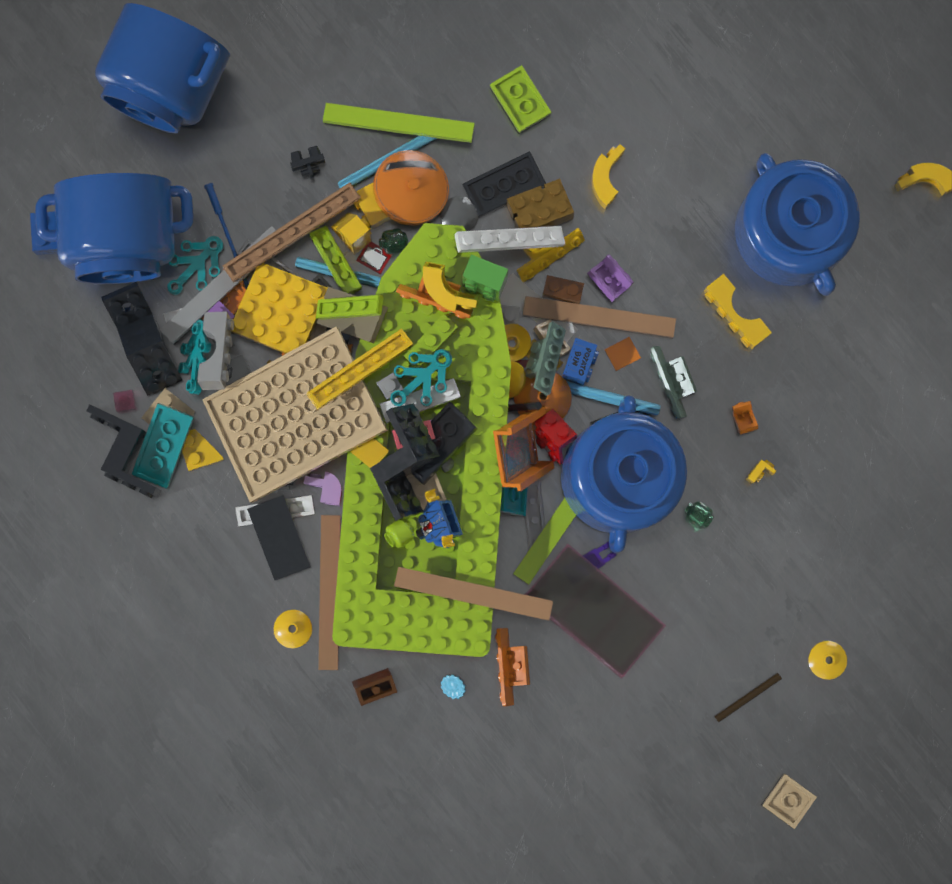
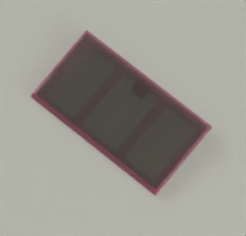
[524,543,666,679]

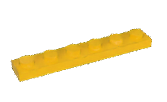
[306,329,413,410]

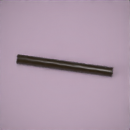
[714,673,782,723]

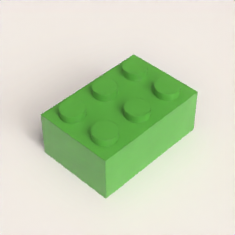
[462,254,508,302]

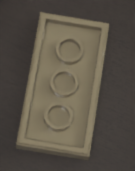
[315,287,388,344]

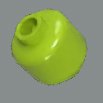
[384,519,415,548]

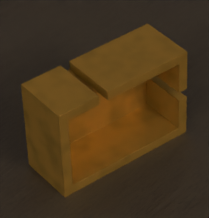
[507,178,574,228]

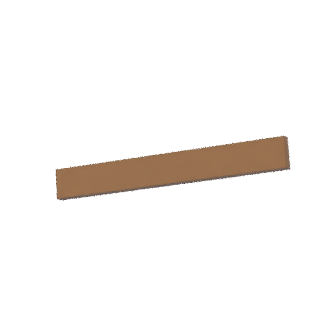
[223,182,361,283]
[523,296,676,338]
[318,515,341,670]
[394,567,553,621]

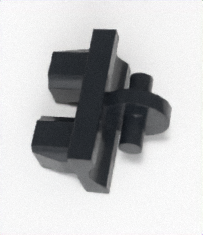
[290,146,325,179]

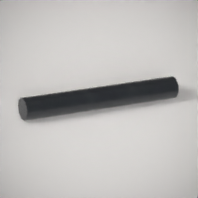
[508,402,542,412]

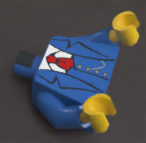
[416,488,463,548]

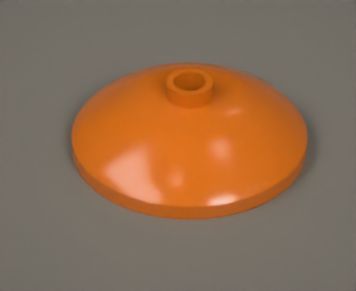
[514,373,572,426]

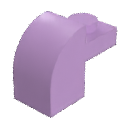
[304,471,342,506]

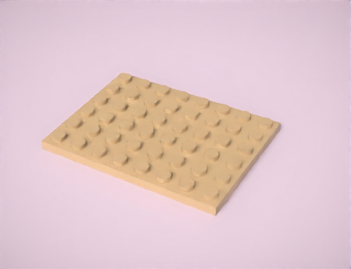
[202,327,388,503]

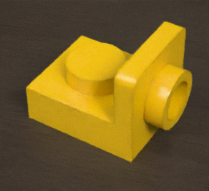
[745,460,776,484]

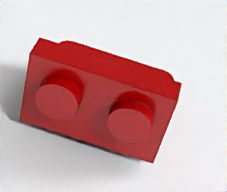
[535,409,577,465]

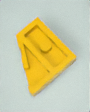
[182,429,224,472]

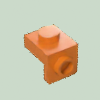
[732,401,758,435]

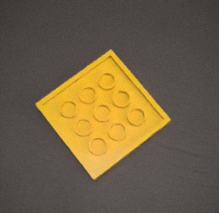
[231,263,328,354]

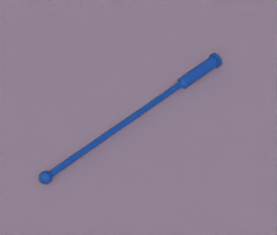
[204,183,249,289]

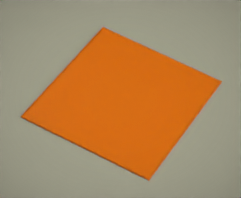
[604,336,641,371]

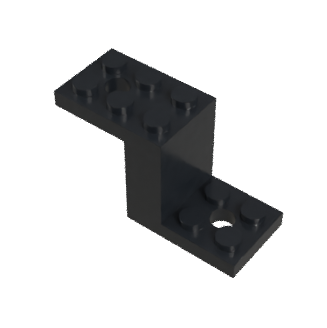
[101,281,182,396]
[370,403,440,521]
[86,404,162,498]

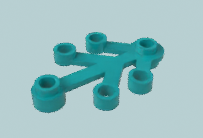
[167,236,224,296]
[178,320,211,395]
[390,349,452,407]

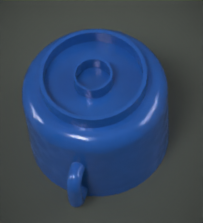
[95,3,230,133]
[735,153,860,296]
[35,173,193,284]
[561,395,687,553]

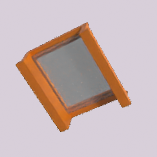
[493,406,554,491]

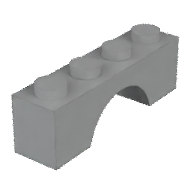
[197,311,234,390]

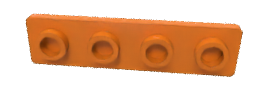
[396,276,473,319]
[495,628,530,706]

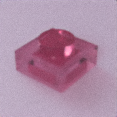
[113,390,136,412]

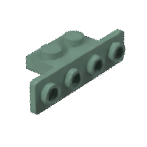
[525,321,566,396]
[651,346,697,419]

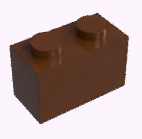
[542,275,584,304]
[352,668,397,706]

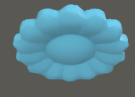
[441,674,466,699]

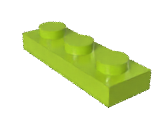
[403,314,458,368]

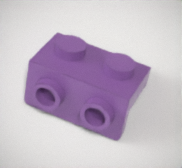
[587,254,634,302]

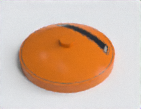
[373,150,449,225]

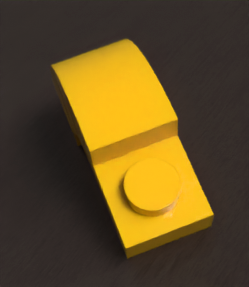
[592,144,625,210]
[895,163,952,196]
[423,261,480,311]

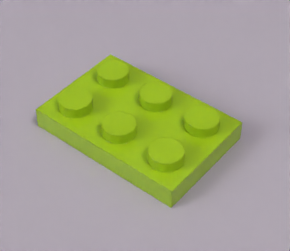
[490,65,552,133]

